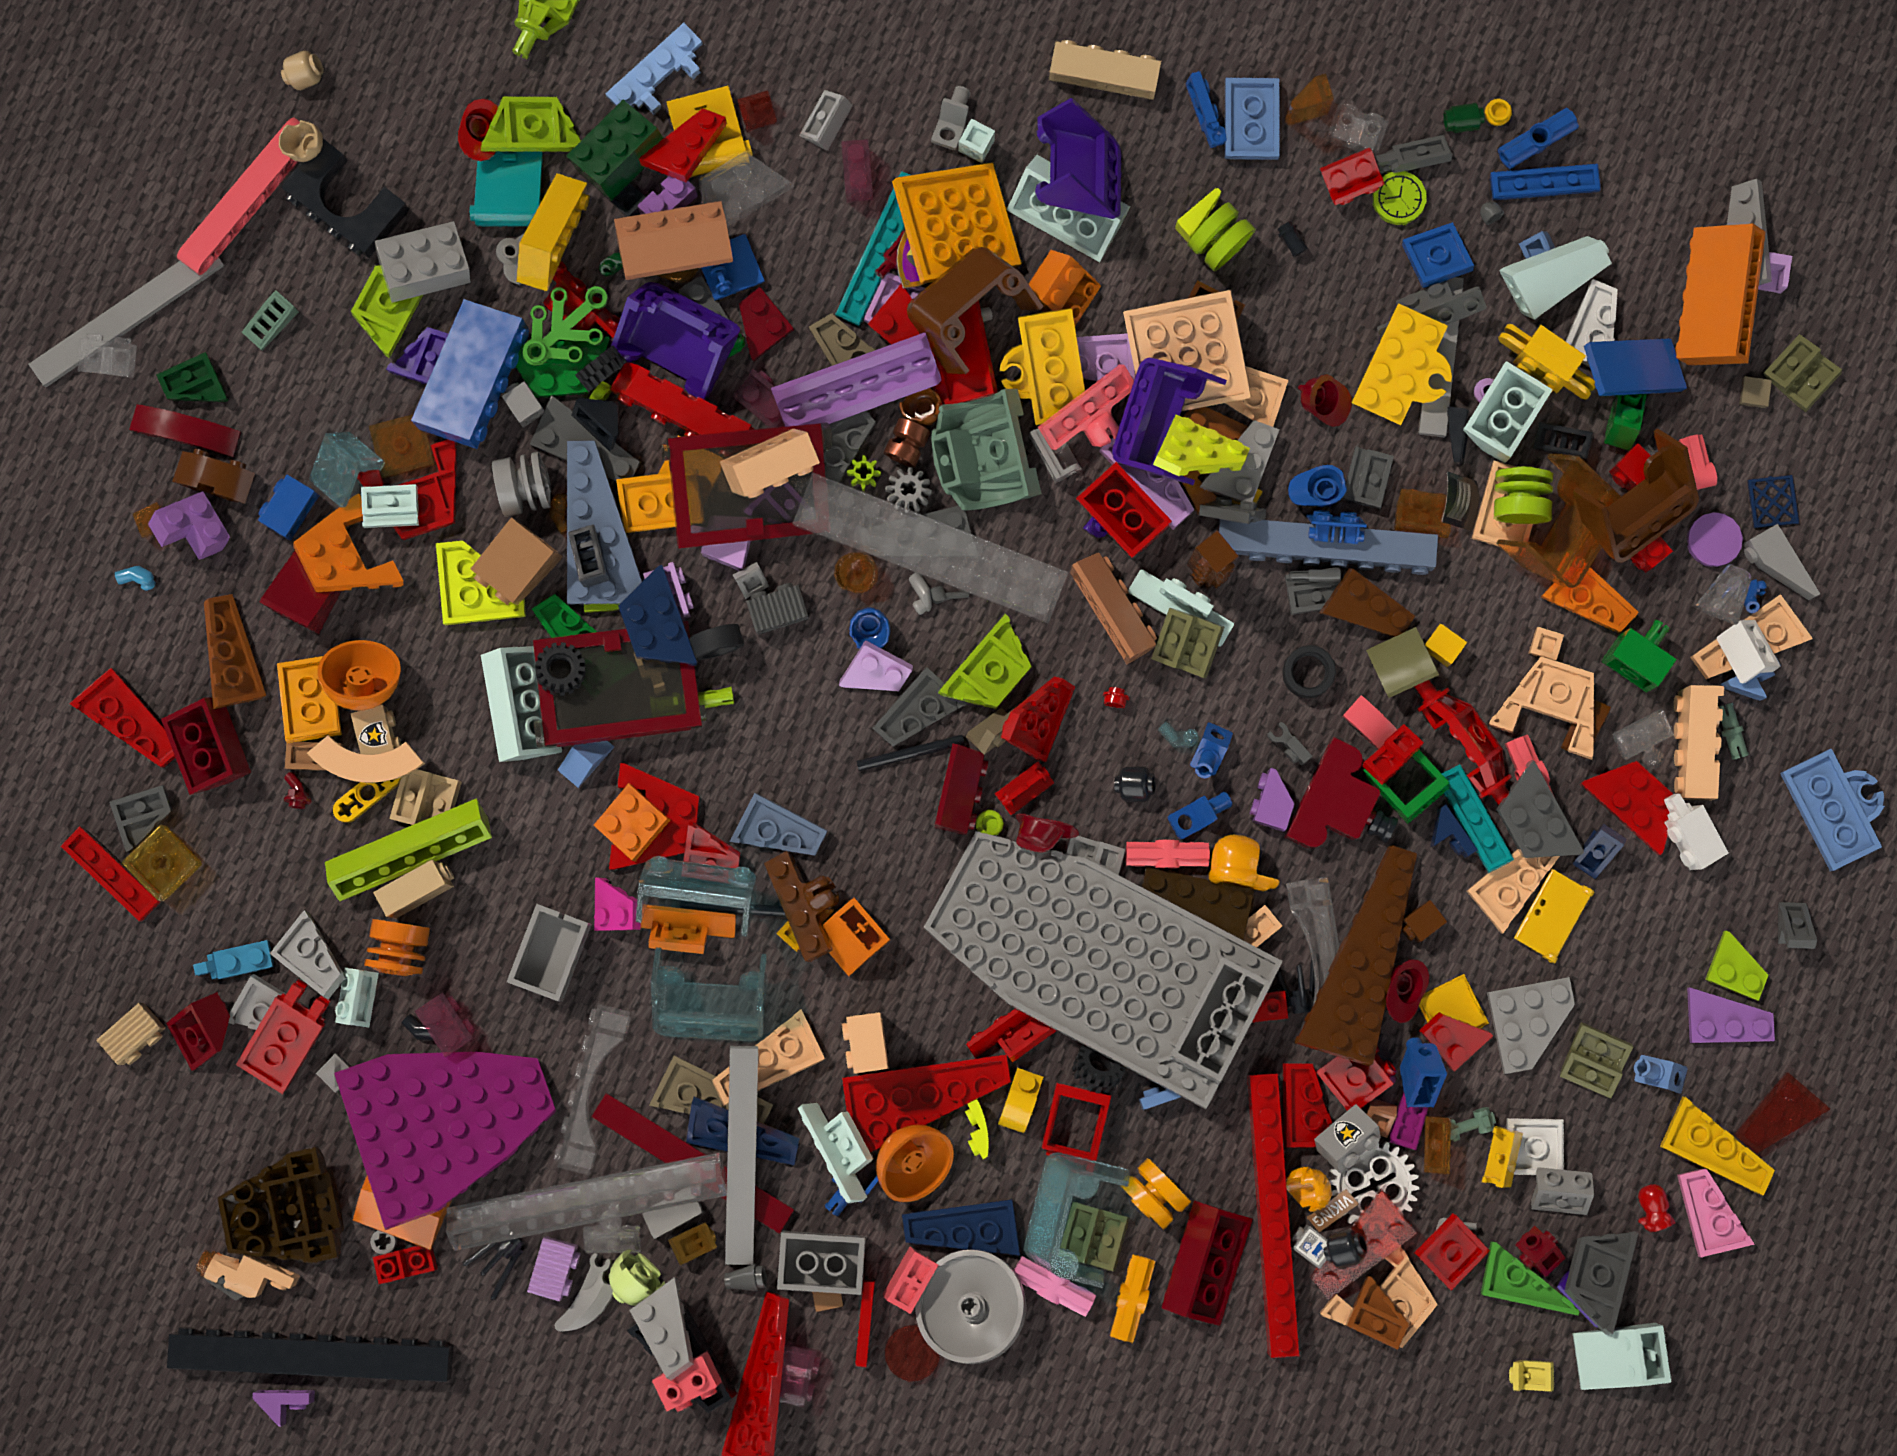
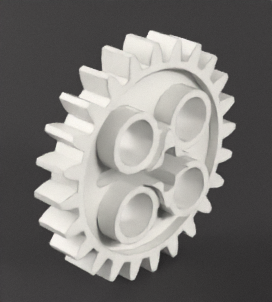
[1329,1142,1419,1231]

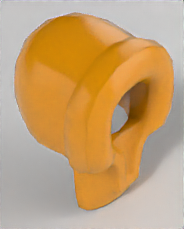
[1209,835,1280,891]

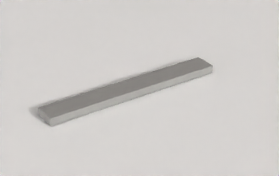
[29,257,225,387]
[725,1046,758,1265]

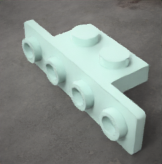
[1128,570,1234,647]
[798,1103,873,1203]

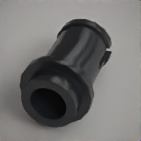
[1277,221,1308,257]

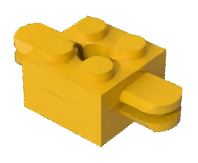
[1498,324,1596,399]

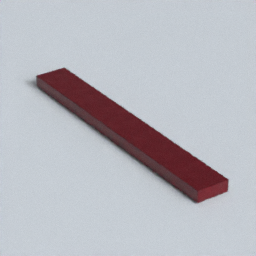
[591,1093,794,1234]

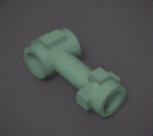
[1442,1107,1496,1142]

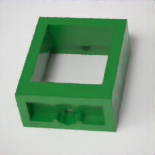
[1363,750,1450,824]

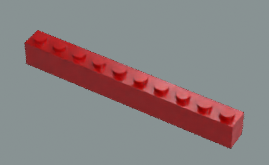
[1247,1073,1299,1358]

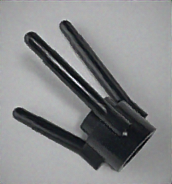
[1270,953,1317,1014]
[463,1230,524,1300]

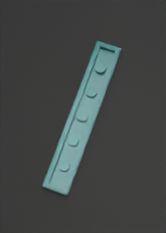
[835,171,910,327]

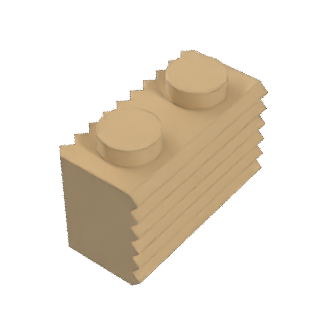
[97,1003,166,1065]

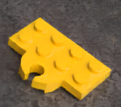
[1352,303,1452,425]
[1000,308,1085,425]

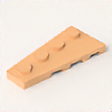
[1467,849,1560,934]
[712,1009,825,1106]

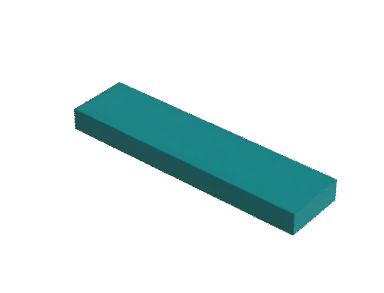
[1442,764,1514,873]

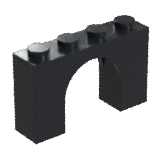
[281,139,410,259]

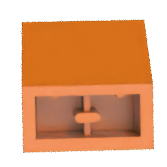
[1029,250,1101,326]
[822,898,891,976]

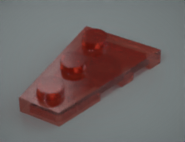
[1733,1072,1830,1154]

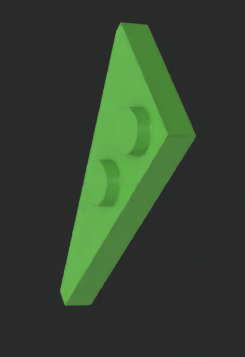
[1481,1241,1579,1315]

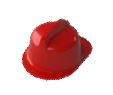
[458,99,498,161]

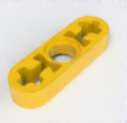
[333,778,401,823]

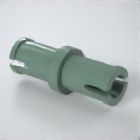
[1719,702,1749,760]

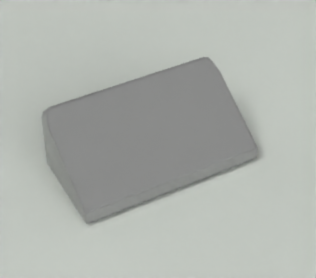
[799,90,853,151]
[642,1187,704,1239]

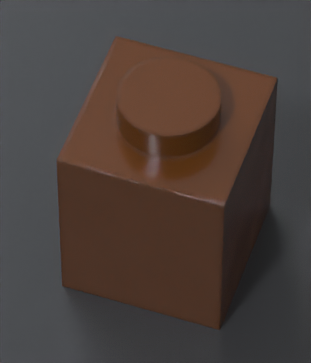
[1401,900,1447,943]

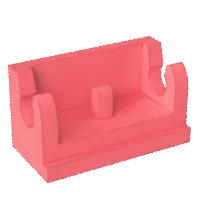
[882,1247,938,1314]

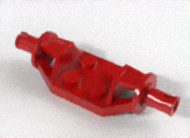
[1414,680,1512,805]

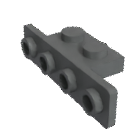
[1377,280,1487,339]

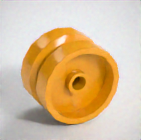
[1120,1158,1191,1230]

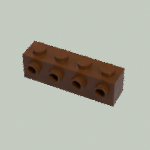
[1187,530,1238,590]

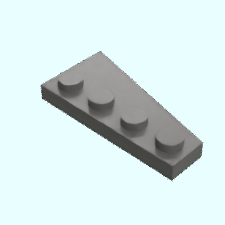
[1727,179,1772,285]

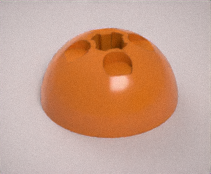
[317,640,401,711]
[876,1125,954,1202]

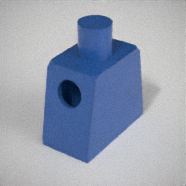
[1400,1038,1447,1107]

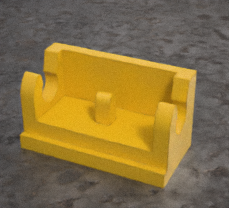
[1482,1126,1523,1188]

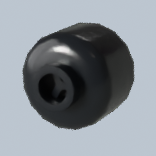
[1114,766,1156,802]
[1323,1228,1368,1269]

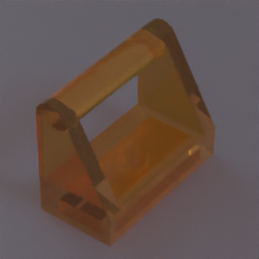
[1285,73,1334,125]

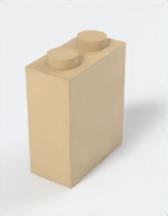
[373,860,454,919]

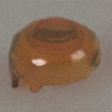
[834,552,878,594]

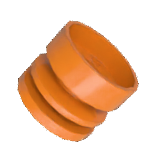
[364,919,430,976]

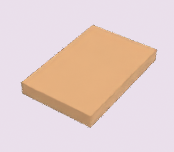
[1471,460,1541,554]

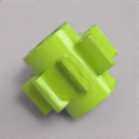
[847,455,881,491]

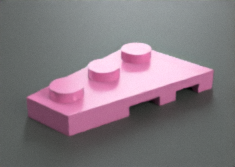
[1677,1168,1754,1257]

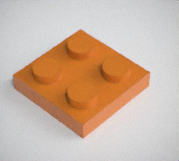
[594,783,671,862]

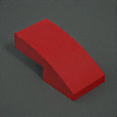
[1363,724,1424,785]

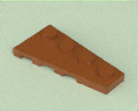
[204,594,266,709]

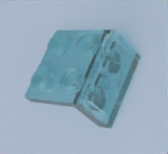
[309,432,383,507]

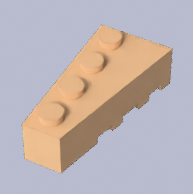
[1674,685,1724,801]

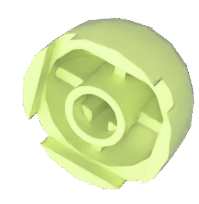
[609,1250,665,1306]

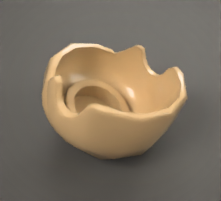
[279,120,323,162]

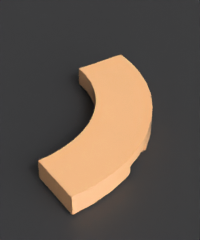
[307,735,425,783]

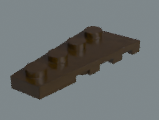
[1142,867,1254,941]

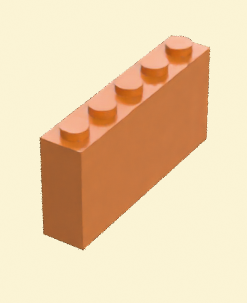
[1676,224,1766,365]

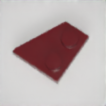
[739,287,794,362]

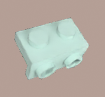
[335,968,379,1027]

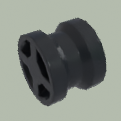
[1366,809,1398,843]

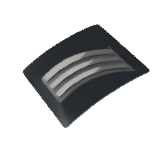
[1442,472,1479,531]

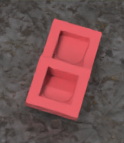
[1342,695,1397,750]

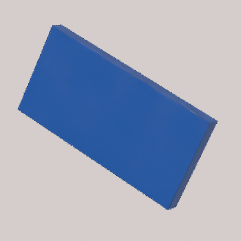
[1584,339,1687,396]

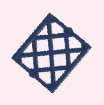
[1747,475,1799,528]

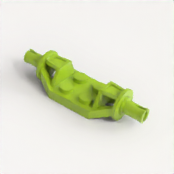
[512,0,579,59]

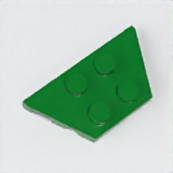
[516,337,610,398]

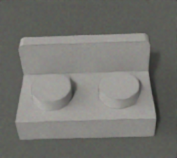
[1531,1167,1594,1215]

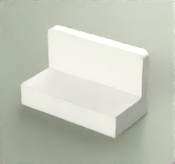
[1717,620,1781,683]

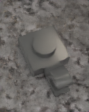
[1267,722,1312,766]

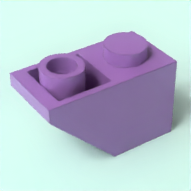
[1249,768,1294,832]

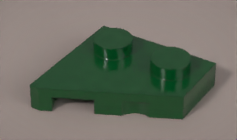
[156,352,229,402]

